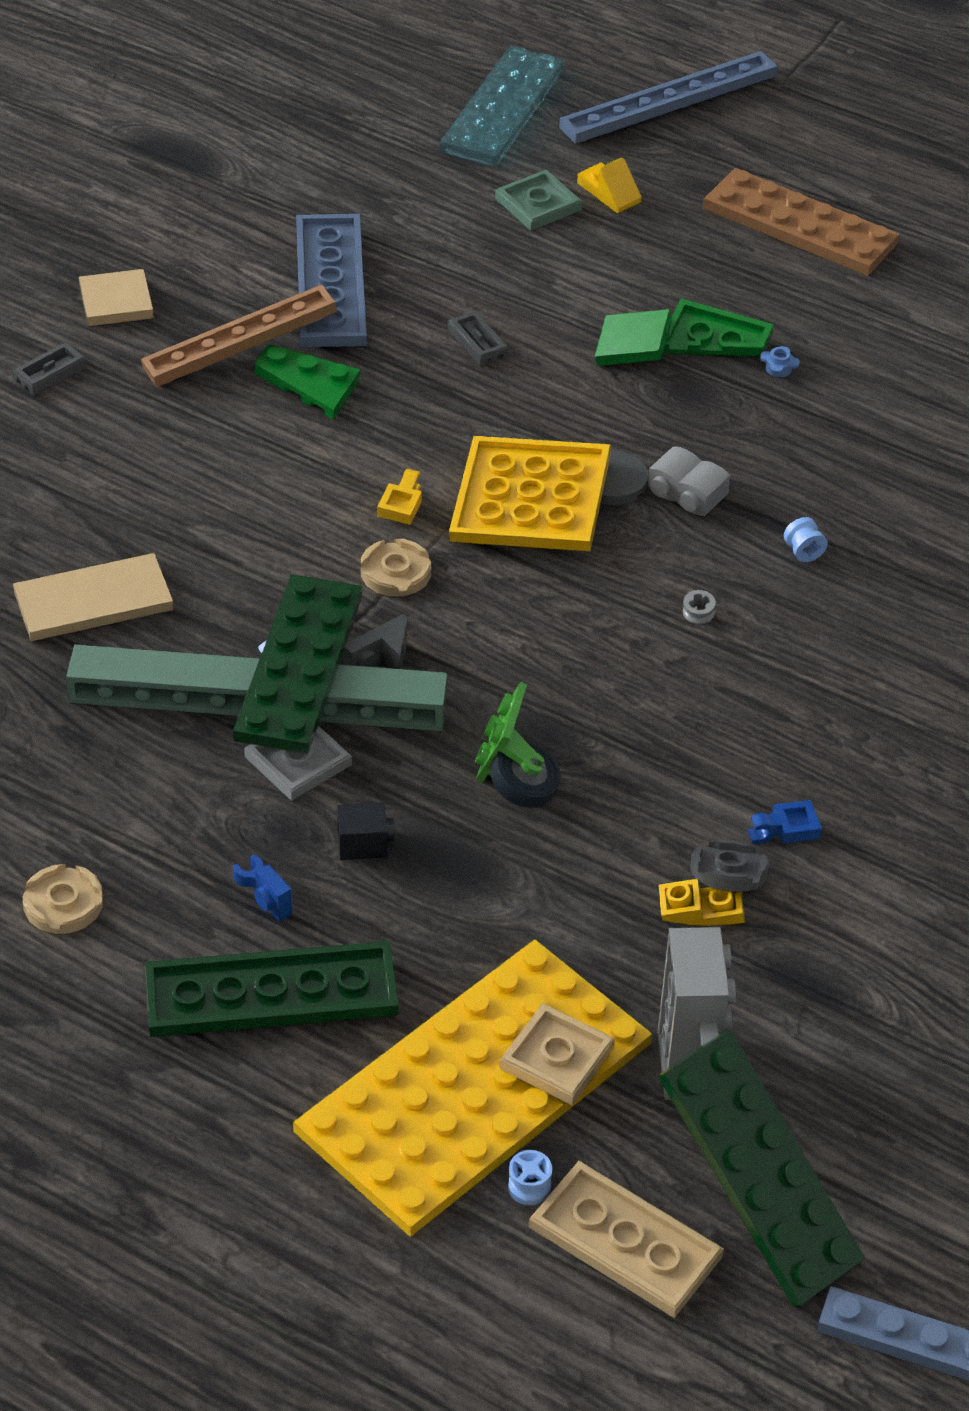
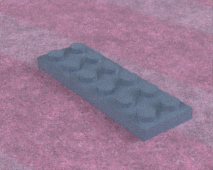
[296,214,367,348]

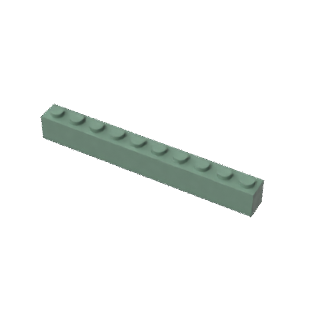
[66,645,447,731]

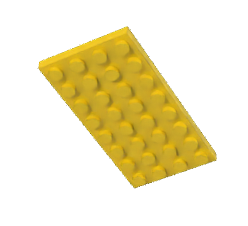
[293,939,652,1237]

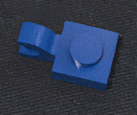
[748,800,822,844]
[233,854,292,922]

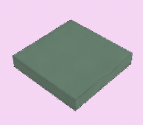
[495,170,582,231]

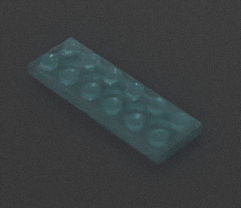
[440,46,564,167]

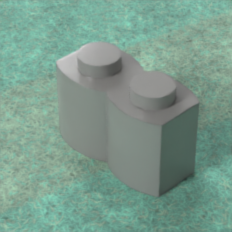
[648,447,730,516]

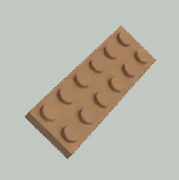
[703,168,899,276]

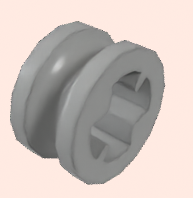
[683,590,716,624]

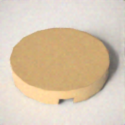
[361,539,431,596]
[23,864,103,934]

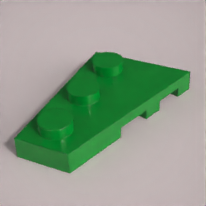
[663,298,774,356]
[255,344,360,420]

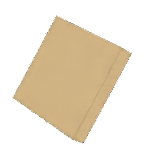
[79,269,154,326]
[499,1003,615,1105]

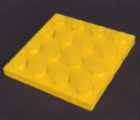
[449,436,611,551]

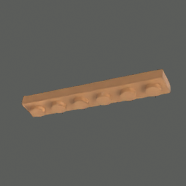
[141,284,337,387]

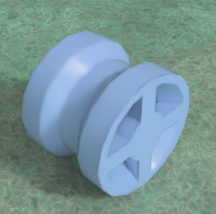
[784,517,828,562]
[508,1150,552,1206]

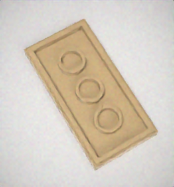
[13,553,174,641]
[529,1161,724,1318]

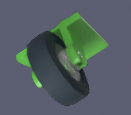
[475,682,561,808]

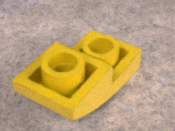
[659,879,745,926]

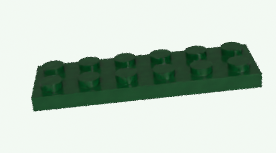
[233,574,362,754]
[145,941,399,1037]
[658,1030,865,1307]

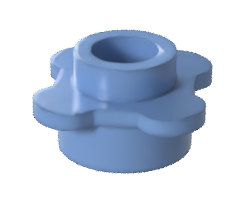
[760,346,800,377]

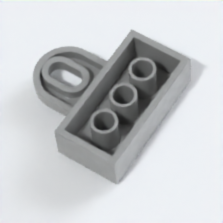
[657,927,736,1100]

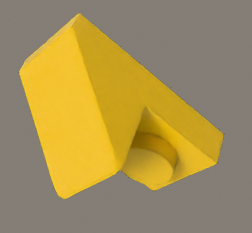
[577,158,642,214]

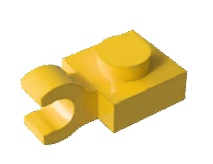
[377,469,422,525]

